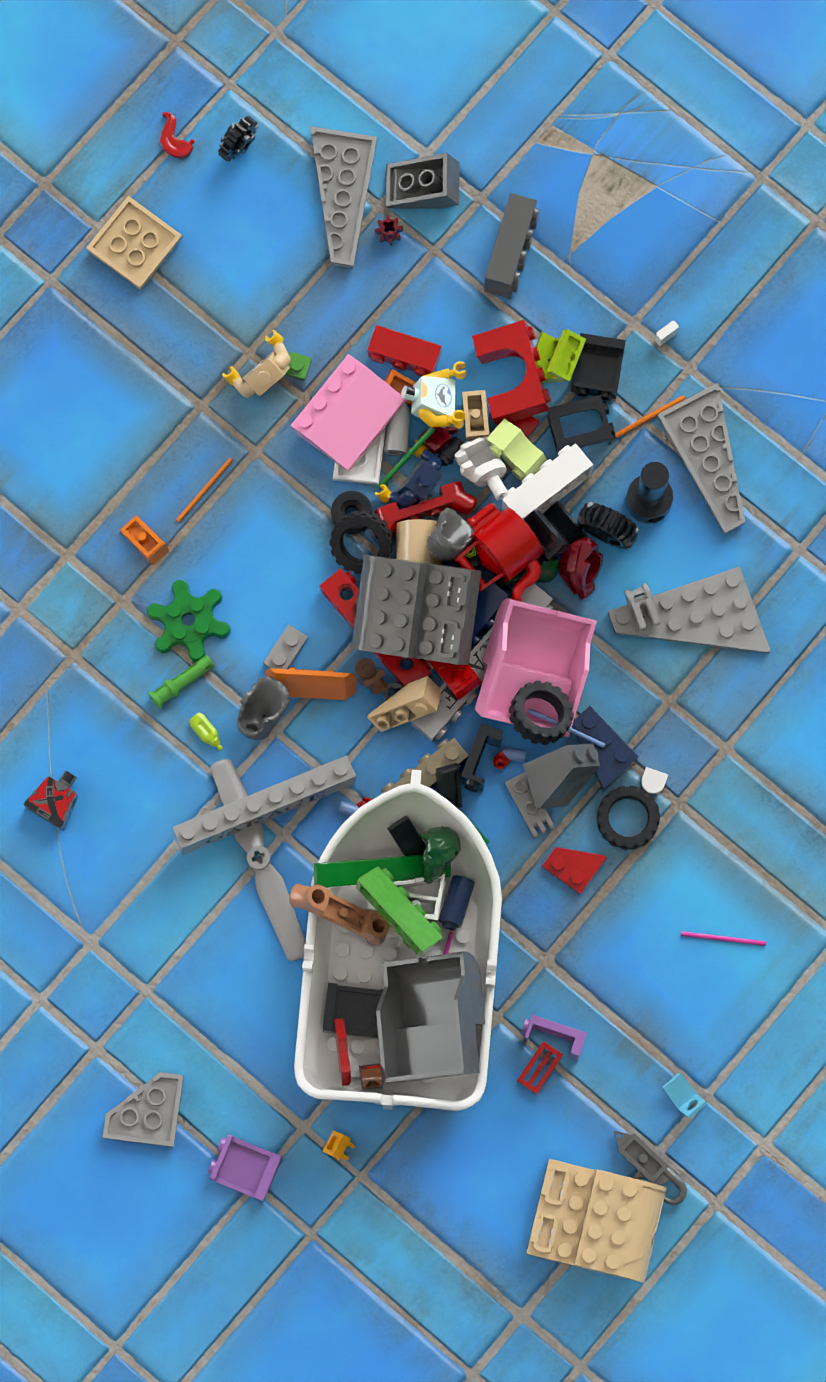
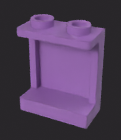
[208,1134,283,1202]

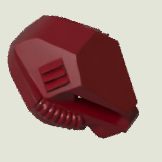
[559,537,603,600]

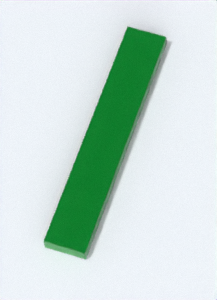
[314,854,451,887]

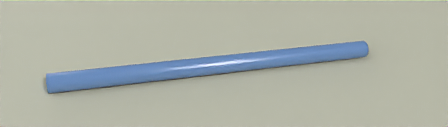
[528,709,606,748]

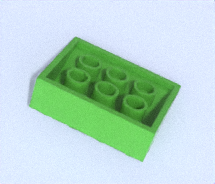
[356,866,443,958]

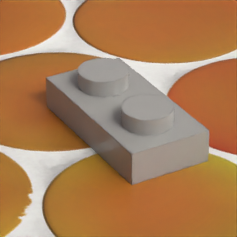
[263,624,308,669]

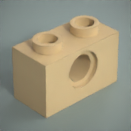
[462,390,489,442]

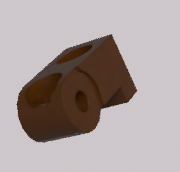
[359,1063,383,1090]

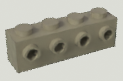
[381,738,469,794]

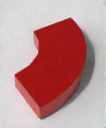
[334,1018,351,1086]

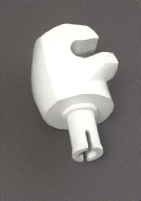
[455,436,508,500]

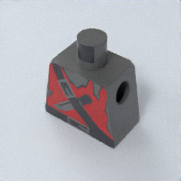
[23,770,78,831]

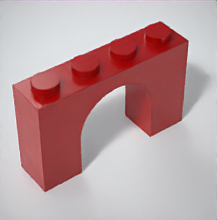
[472,320,551,426]

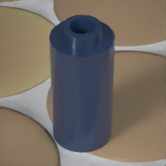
[439,875,475,931]

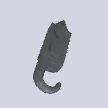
[614,1131,687,1205]

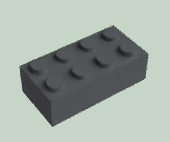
[484,193,540,299]

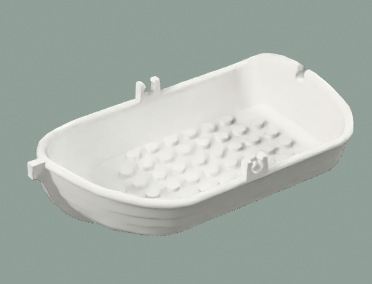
[294,770,502,1111]

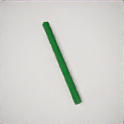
[377,427,435,489]

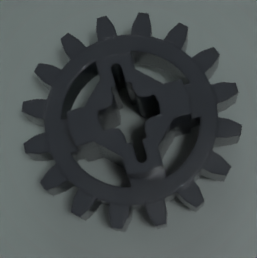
[218,116,258,162]

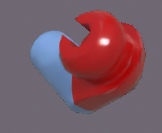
[493,748,526,770]
[338,797,372,816]

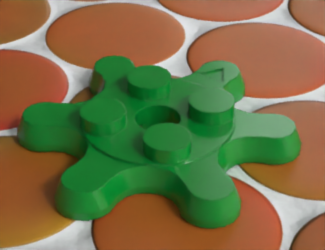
[147,579,231,663]

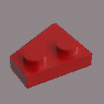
[542,847,607,895]

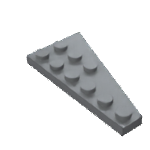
[310,126,377,268]

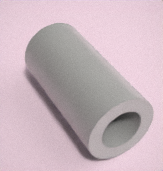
[384,403,411,456]

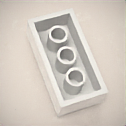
[502,443,593,520]

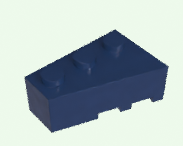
[471,577,512,648]
[572,706,639,792]

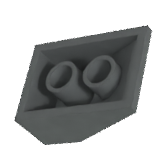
[386,153,460,209]

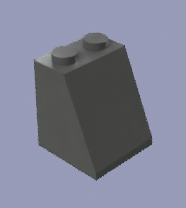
[523,743,600,809]

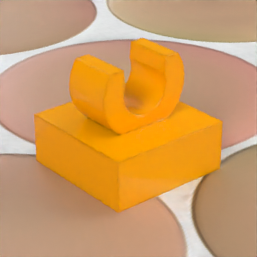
[322,1130,355,1160]

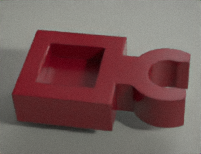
[419,426,459,455]

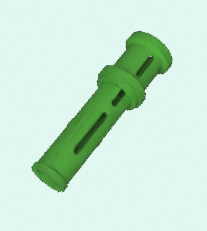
[148,655,215,710]

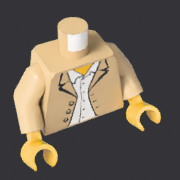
[222,330,291,398]

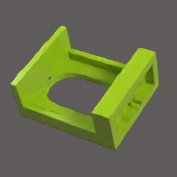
[525,329,586,383]

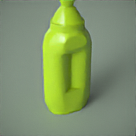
[189,712,223,751]

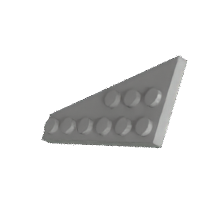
[657,383,745,535]

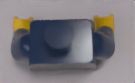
[375,440,443,508]

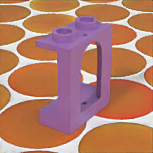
[521,1015,587,1060]

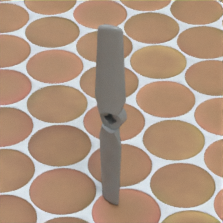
[210,759,306,961]

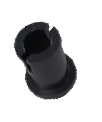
[438,436,464,466]

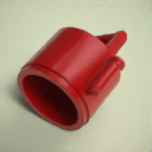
[454,503,543,602]

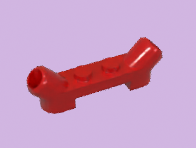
[373,481,477,540]

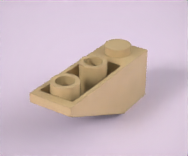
[367,676,442,732]

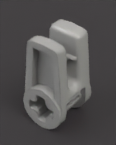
[624,583,661,632]

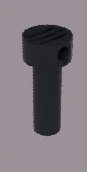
[626,462,673,524]

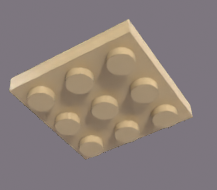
[86,196,183,290]

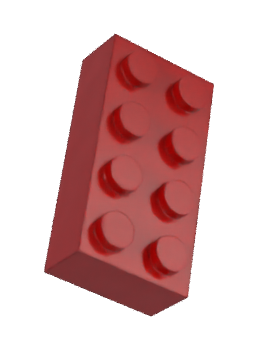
[428,660,482,700]

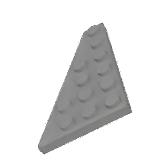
[608,567,771,654]

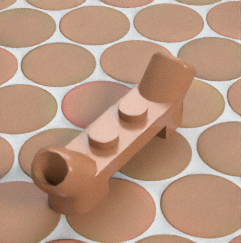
[289,884,389,945]

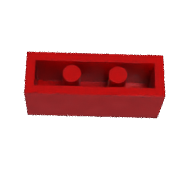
[367,325,442,377]

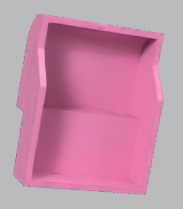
[474,598,597,737]

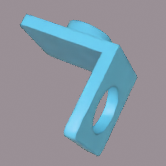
[663,1073,707,1118]

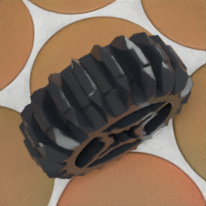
[577,502,639,549]

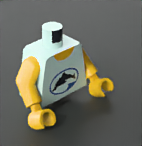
[401,361,466,429]

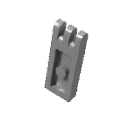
[504,772,555,838]

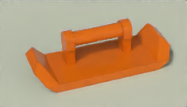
[265,667,357,700]

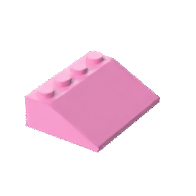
[291,354,407,471]

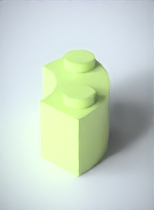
[486,418,547,480]

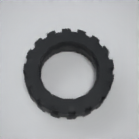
[329,510,394,575]
[509,681,574,745]
[597,785,660,850]

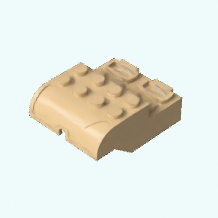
[526,1159,666,1283]

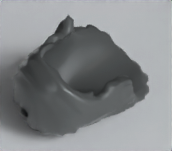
[426,508,474,561]
[237,676,290,740]

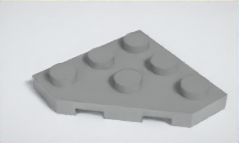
[102,1072,184,1147]

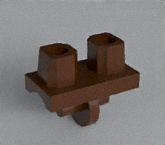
[355,658,388,695]

